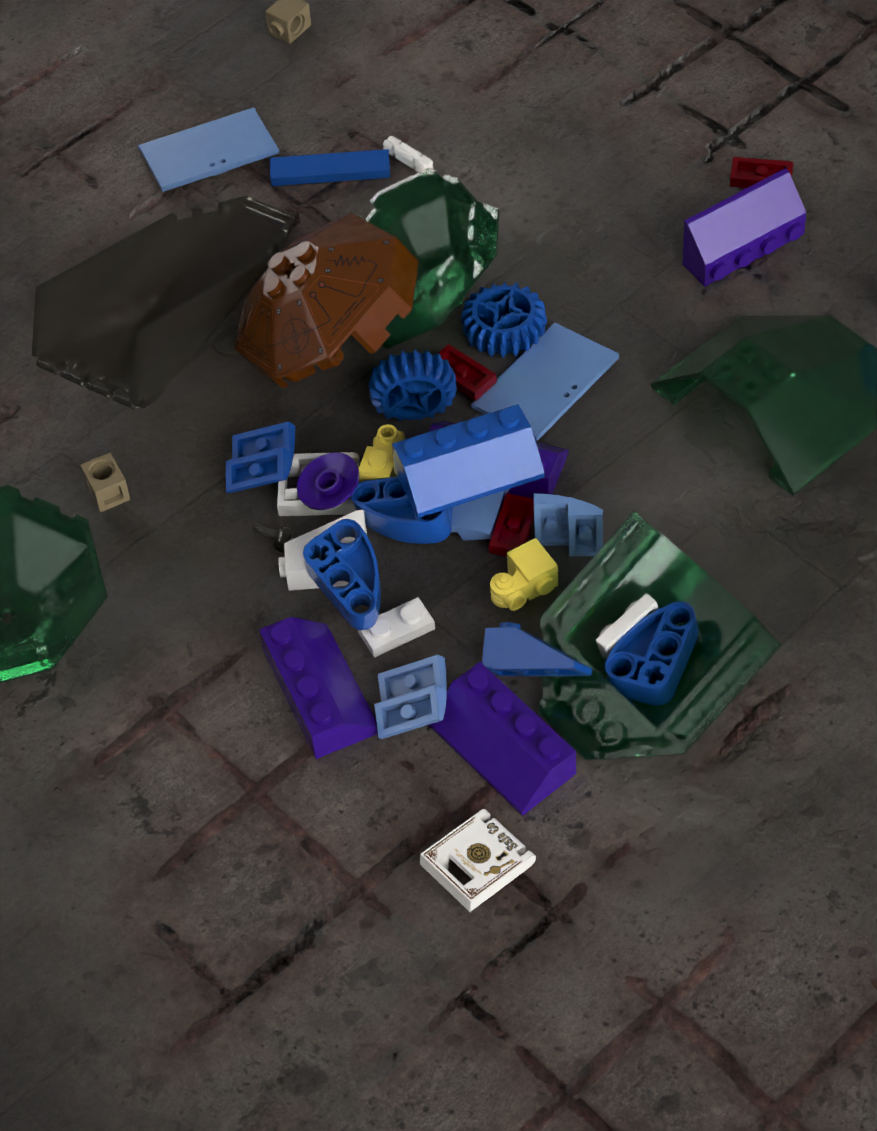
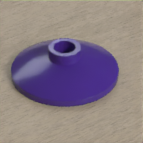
[297,452,360,510]

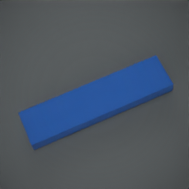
[270,149,390,186]

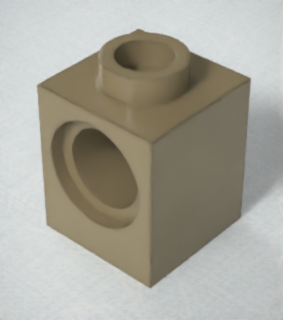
[265,0,311,44]
[80,452,131,512]

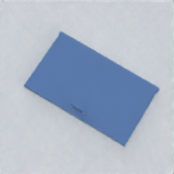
[138,107,279,192]
[470,323,619,441]

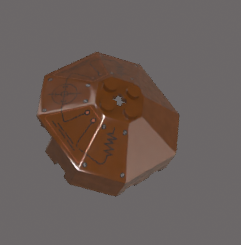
[234,213,419,389]

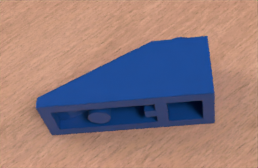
[482,622,592,677]

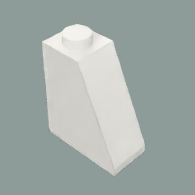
[279,510,367,591]

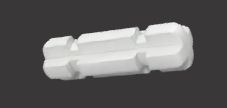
[383,136,433,175]

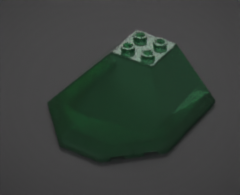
[651,316,877,495]
[539,511,782,761]

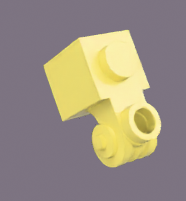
[358,424,405,483]
[490,538,558,611]

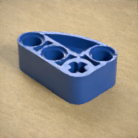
[351,477,453,544]
[303,519,381,630]
[605,601,699,706]

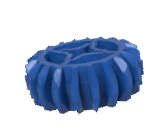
[461,281,547,358]
[368,348,457,422]

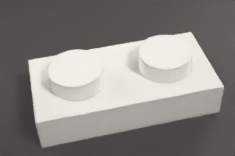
[596,593,659,660]
[358,597,435,658]

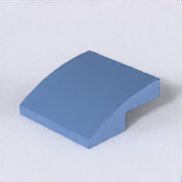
[451,489,509,541]
[534,494,603,556]
[374,654,447,739]

